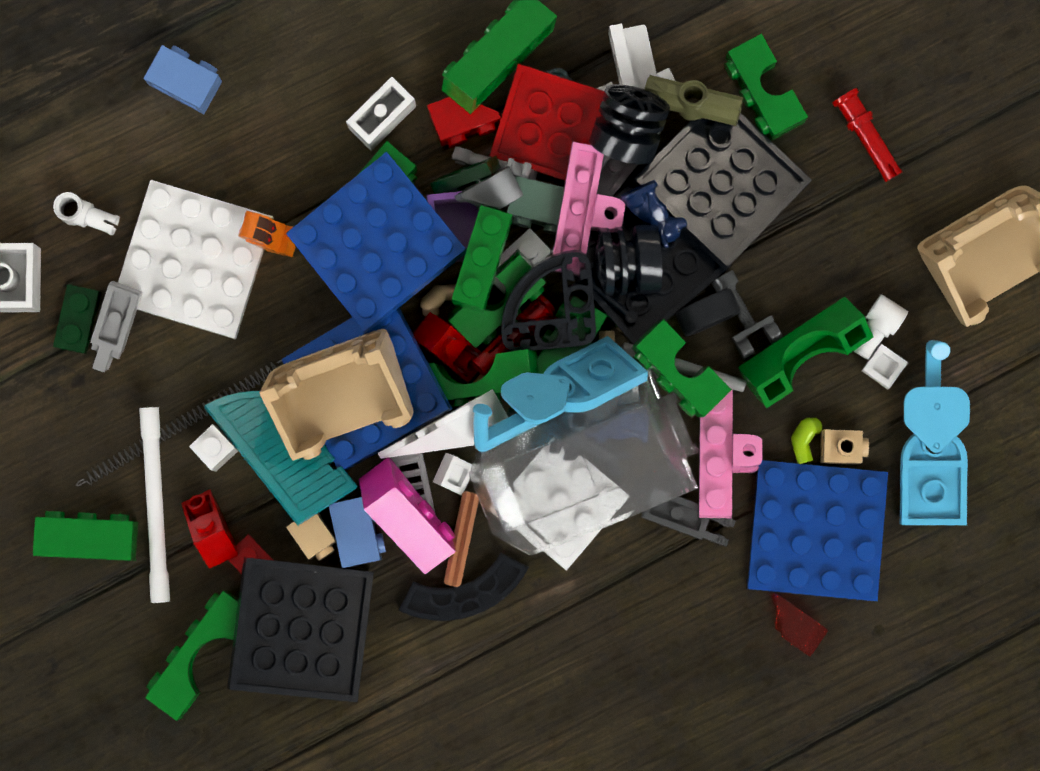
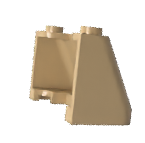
[917,186,1040,327]
[259,329,414,461]

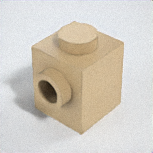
[286,513,336,561]

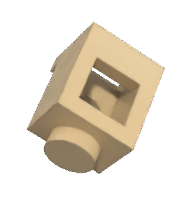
[820,429,869,464]

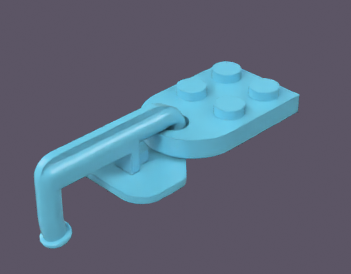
[473,336,648,452]
[900,340,970,525]

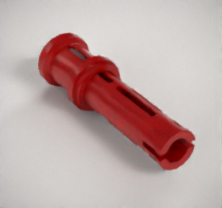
[832,88,903,182]
[471,295,557,376]

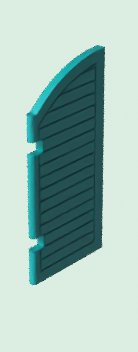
[205,391,358,526]

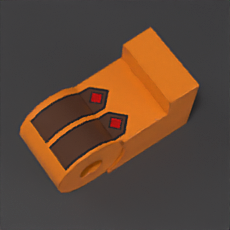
[238,211,296,257]

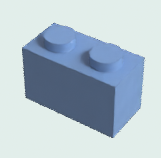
[143,45,222,114]
[329,497,386,568]

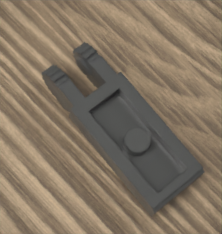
[641,487,736,547]

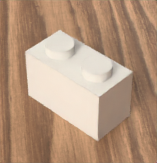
[346,77,416,151]

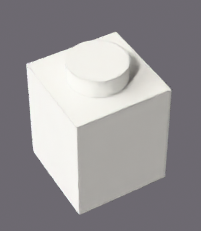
[189,424,238,472]

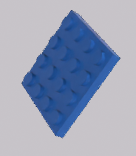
[286,152,467,334]
[282,308,452,471]
[747,460,888,601]

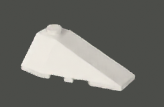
[378,389,508,459]

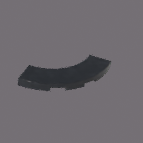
[398,553,529,621]

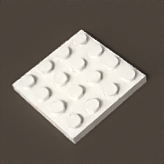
[118,180,274,339]

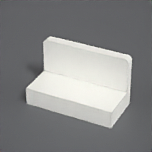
[608,23,657,88]

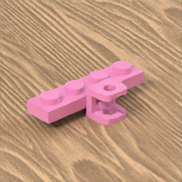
[552,142,625,276]
[699,389,762,518]

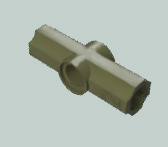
[644,75,743,126]

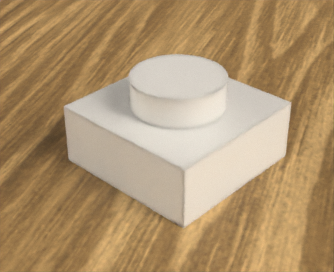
[861,344,908,390]
[433,453,475,495]

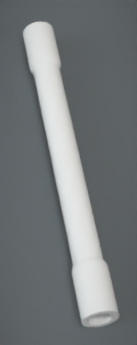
[139,407,170,603]

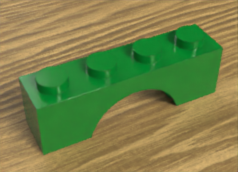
[738,297,874,409]
[429,349,539,408]
[145,591,238,721]

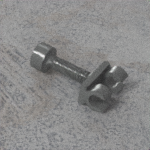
[711,270,783,360]

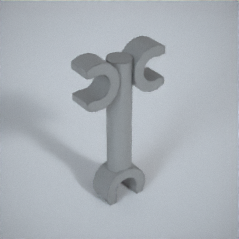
[451,146,538,180]

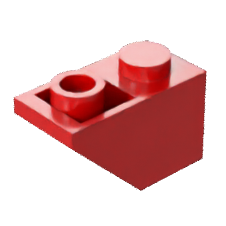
[427,97,501,148]
[413,312,482,383]
[181,490,239,569]

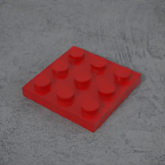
[489,63,604,180]

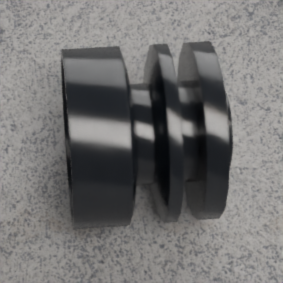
[589,84,670,164]
[595,224,662,296]

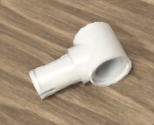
[53,192,120,235]
[854,294,909,360]

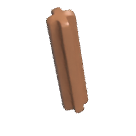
[444,491,479,587]

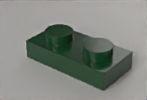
[430,156,501,194]
[53,284,101,355]

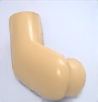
[420,284,456,317]

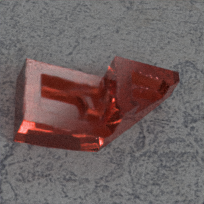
[772,593,828,657]

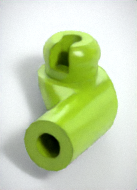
[791,417,822,464]

